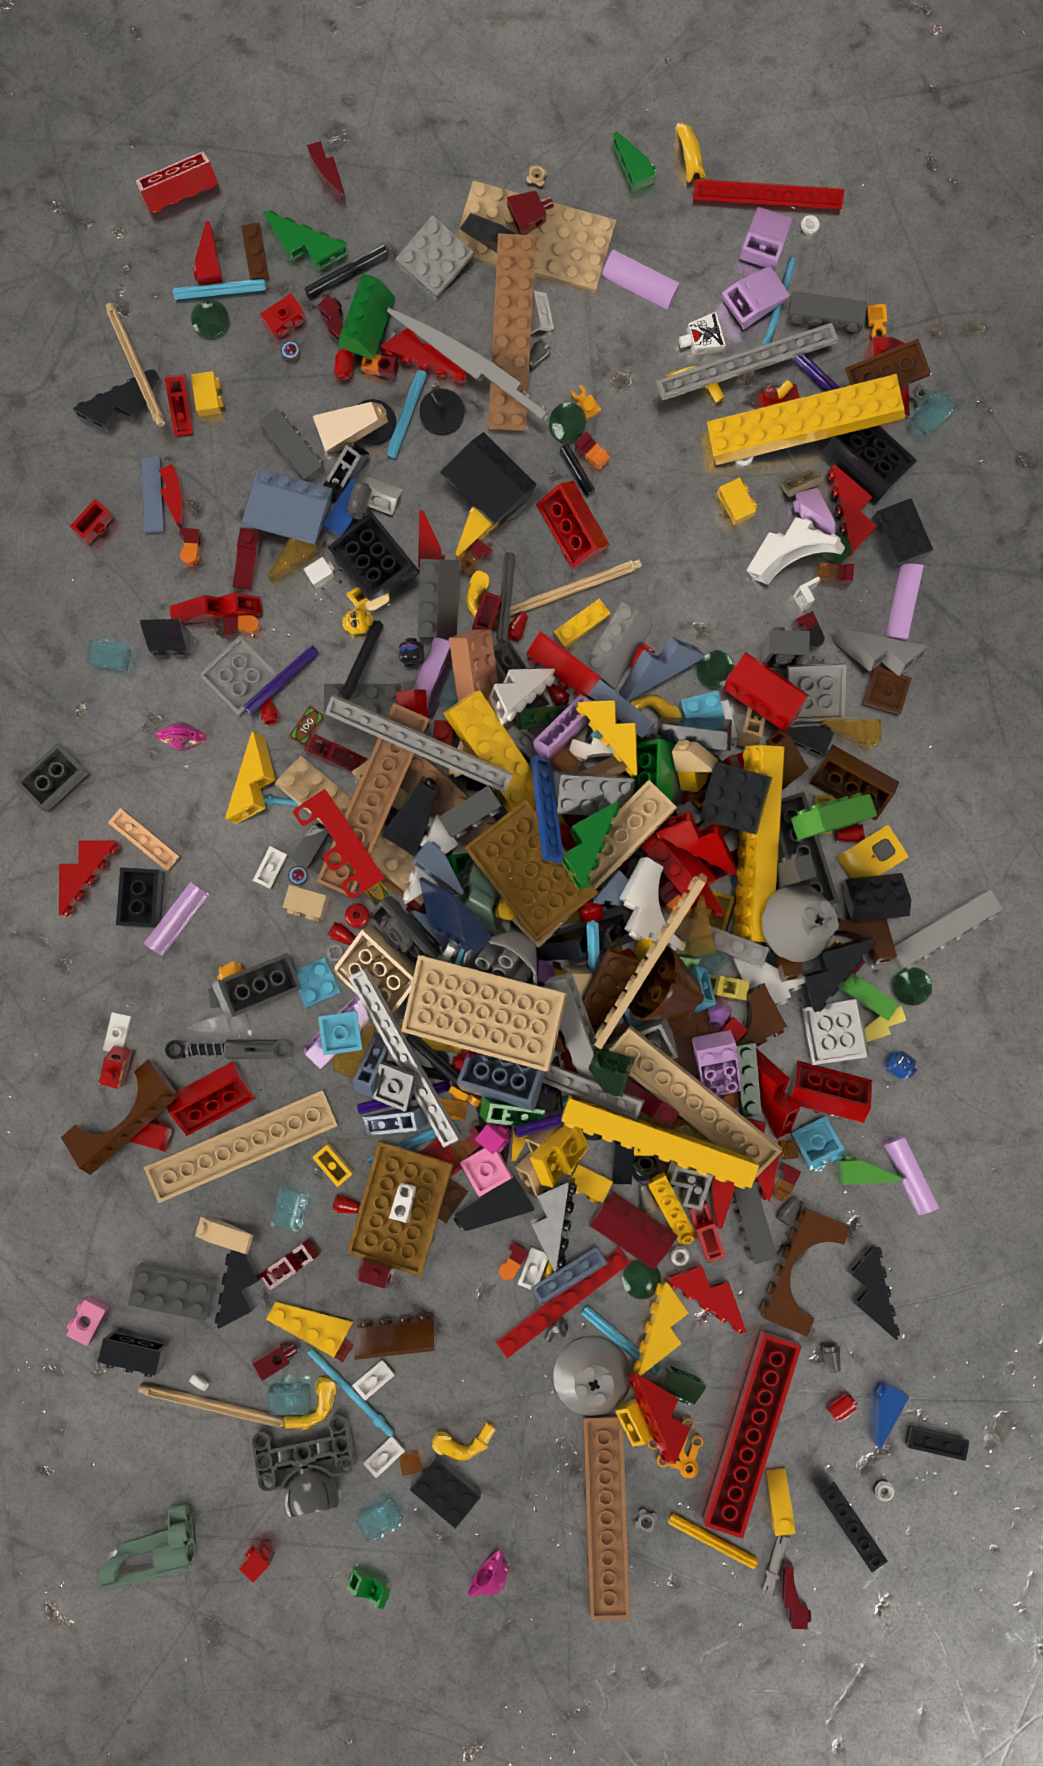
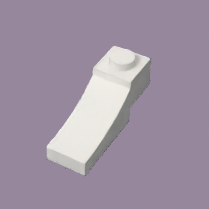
[567,738,615,764]

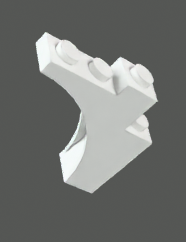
[747,518,845,585]
[619,857,686,951]
[730,957,821,1006]

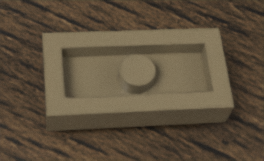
[780,468,824,497]

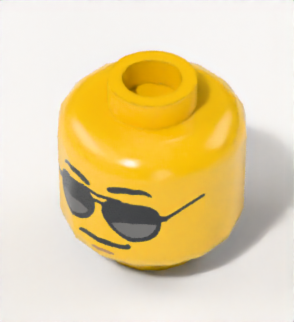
[343,609,372,635]

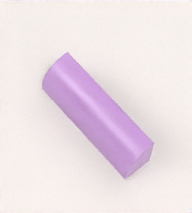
[602,250,679,310]
[885,564,924,641]
[412,637,453,718]
[533,694,592,761]
[143,882,210,956]
[302,995,371,1069]
[883,1136,939,1215]

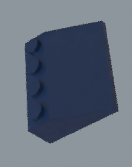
[419,877,492,954]

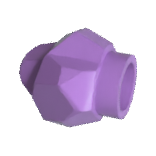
[708,998,732,1027]

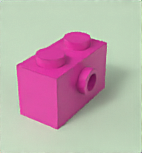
[475,1123,512,1155]

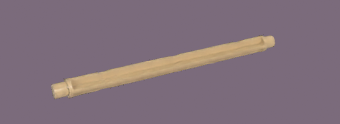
[105,303,165,427]
[498,559,642,617]
[138,1384,284,1429]

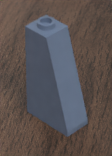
[588,680,655,739]

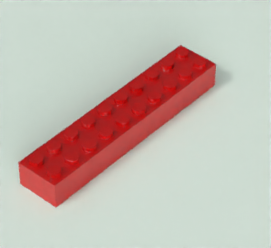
[703,1330,802,1539]

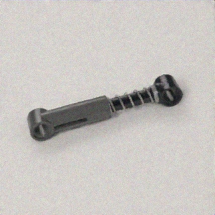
[165,1039,294,1059]

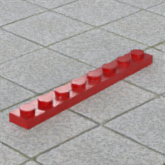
[693,178,845,209]
[496,1246,631,1359]

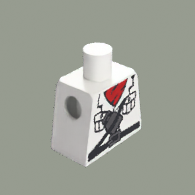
[679,312,726,355]

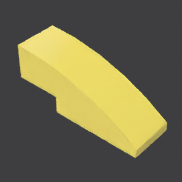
[709,974,750,1001]
[864,1006,907,1042]

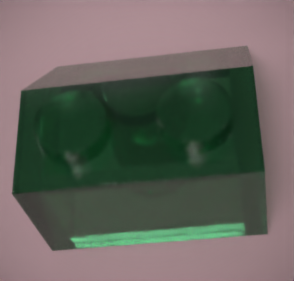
[588,1047,635,1097]
[657,1363,706,1405]

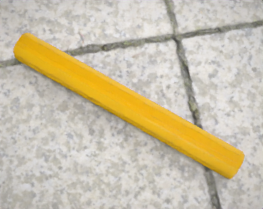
[668,1514,758,1569]

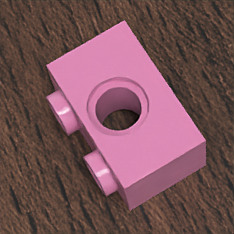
[66,1297,110,1346]

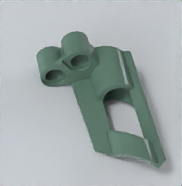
[456,856,524,935]
[98,1504,196,1590]

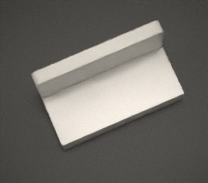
[531,291,554,334]
[364,477,402,515]
[793,576,821,612]

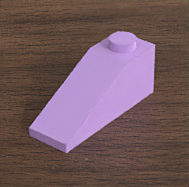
[793,488,835,535]

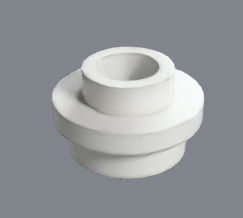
[670,1246,690,1266]
[874,1481,895,1502]

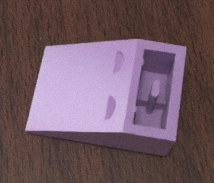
[739,207,793,271]
[722,266,791,330]
[692,1030,741,1096]

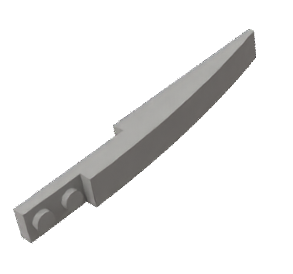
[387,308,548,421]

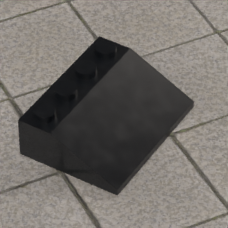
[823,425,917,501]
[440,432,537,526]
[327,511,420,601]

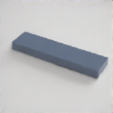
[141,457,165,533]
[531,1246,608,1306]

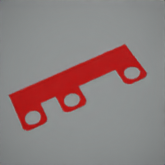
[293,789,385,899]

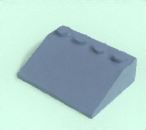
[242,468,332,544]
[457,1054,545,1111]

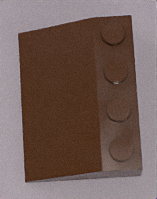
[354,1314,437,1360]

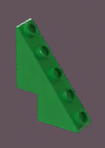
[263,210,348,271]
[561,801,620,891]

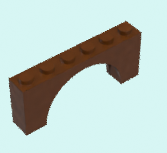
[690,729,809,837]
[773,917,897,982]
[673,985,787,1080]
[61,1059,178,1175]
[760,1207,851,1337]

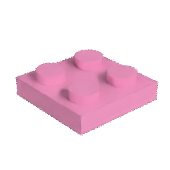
[460,1148,513,1197]

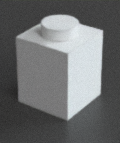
[304,557,335,589]

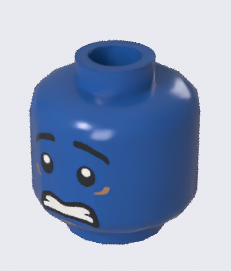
[887,1051,917,1080]

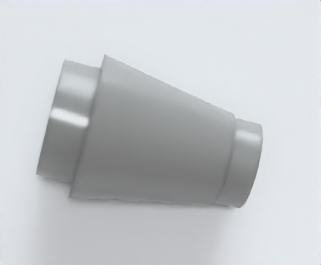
[639,1185,659,1214]

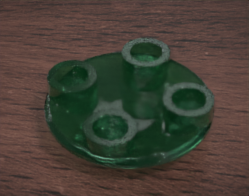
[191,300,229,338]
[549,402,586,440]
[697,650,735,688]
[893,967,932,1006]
[622,1260,661,1299]

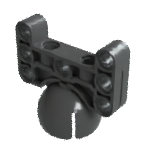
[252,1415,356,1518]

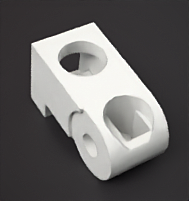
[389,1183,416,1223]

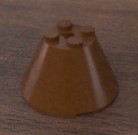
[628,946,704,1021]

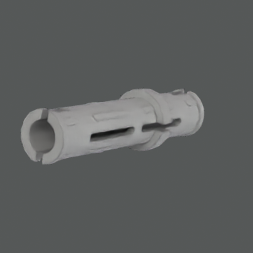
[762,1535,791,1597]

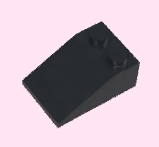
[140,619,190,657]

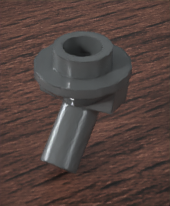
[544,1317,569,1342]

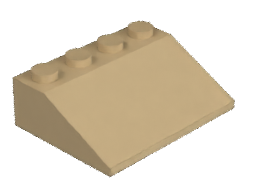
[332,925,416,1016]

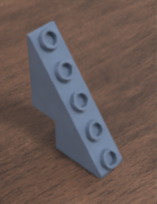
[619,636,705,701]
[592,870,663,908]

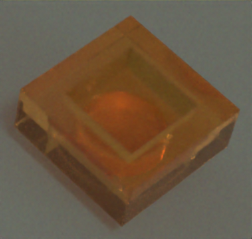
[778,1138,799,1159]
[399,1451,422,1476]

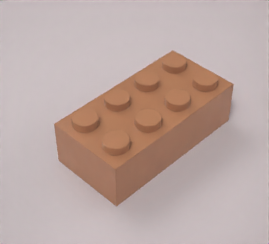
[449,630,498,708]

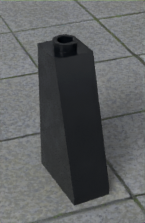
[658,718,732,751]
[382,776,439,857]
[454,1175,535,1231]

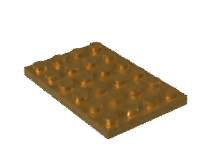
[464,799,599,941]
[347,1140,454,1277]

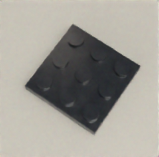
[700,762,773,834]

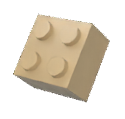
[283,885,330,922]

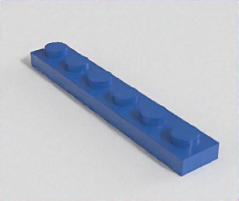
[530,755,564,863]

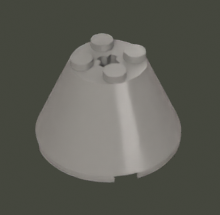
[762,884,839,962]
[463,929,537,985]
[553,1336,631,1416]

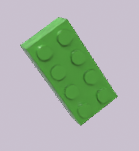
[791,793,877,840]

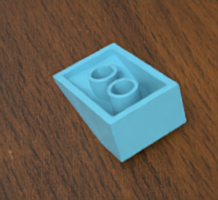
[679,691,725,754]

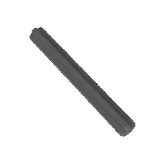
[496,552,515,642]

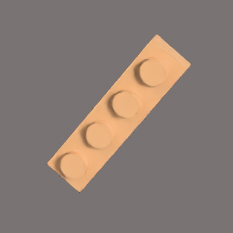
[108,808,180,871]

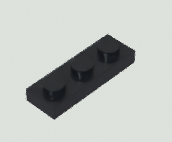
[907,1427,970,1461]

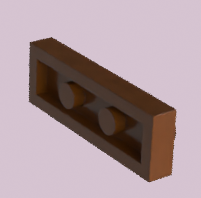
[241,222,269,280]

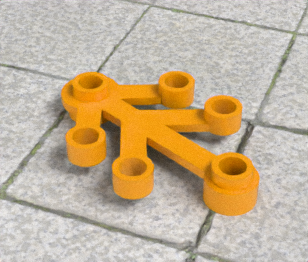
[647,1417,703,1478]

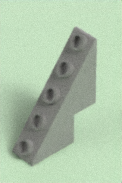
[832,628,927,676]

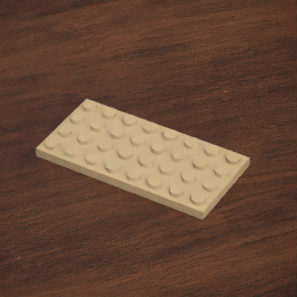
[456,181,616,292]
[401,955,567,1072]

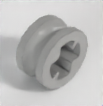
[326,944,344,962]

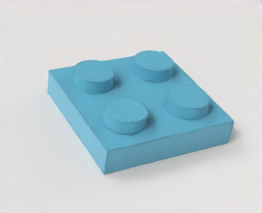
[295,957,341,1008]
[318,1011,363,1056]

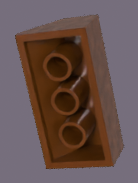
[810,744,899,820]

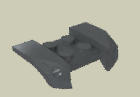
[291,823,360,898]

